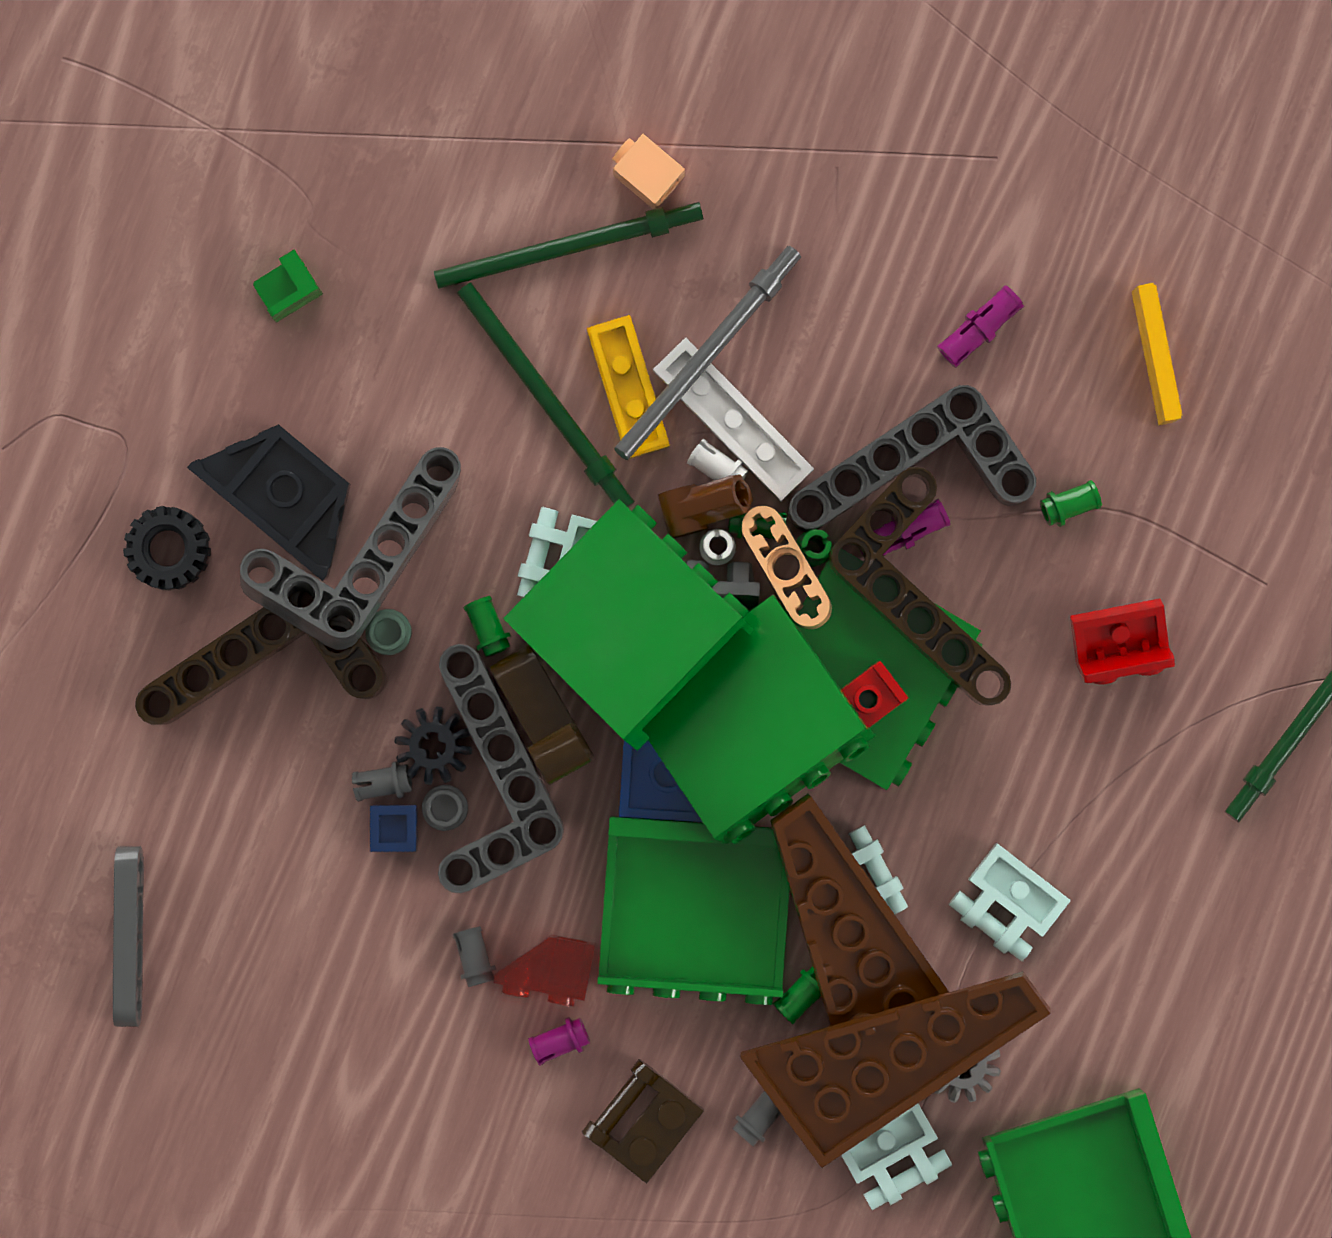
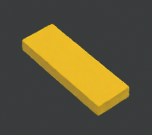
[1132,283,1183,425]
[586,315,670,459]

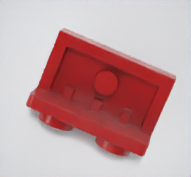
[1070,598,1175,685]

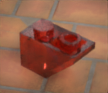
[493,934,596,1007]

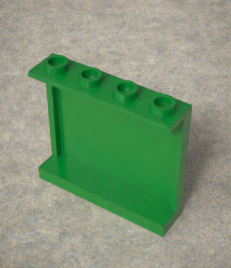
[503,499,754,751]
[793,548,982,790]
[642,595,876,844]
[597,816,790,1005]
[978,1088,1191,1238]

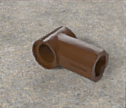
[658,474,753,538]

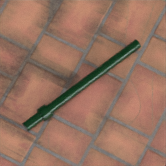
[434,202,704,289]
[457,282,635,507]
[1224,670,1332,823]

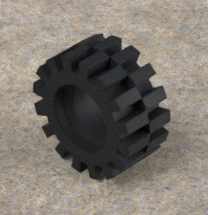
[123,506,211,590]

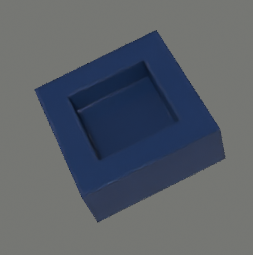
[370,805,418,852]

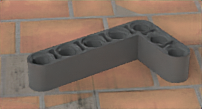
[788,385,1036,532]
[240,447,461,650]
[438,644,564,893]

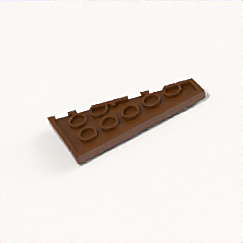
[770,793,949,1026]
[740,971,1051,1168]

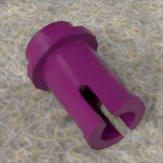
[528,1017,590,1066]

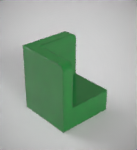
[253,249,323,323]

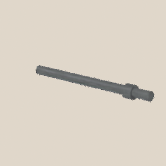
[614,246,801,460]

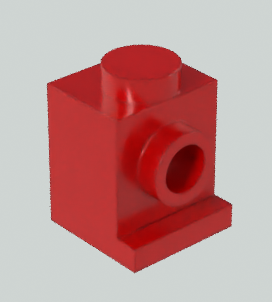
[841,661,908,728]

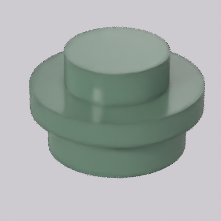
[365,609,412,655]

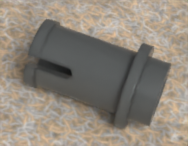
[352,761,413,802]
[453,926,496,987]
[732,1091,781,1147]

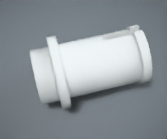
[687,439,748,480]
[699,529,736,565]

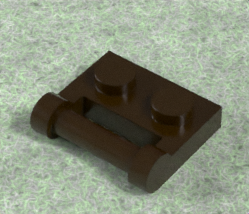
[582,1059,704,1184]

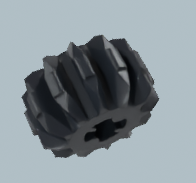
[394,706,473,785]

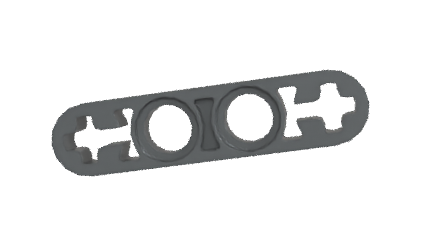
[113,846,144,1027]

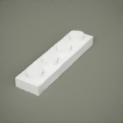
[653,338,814,502]

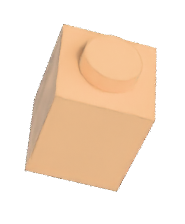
[612,134,685,209]

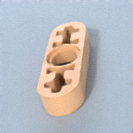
[742,506,832,629]

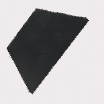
[187,424,351,582]

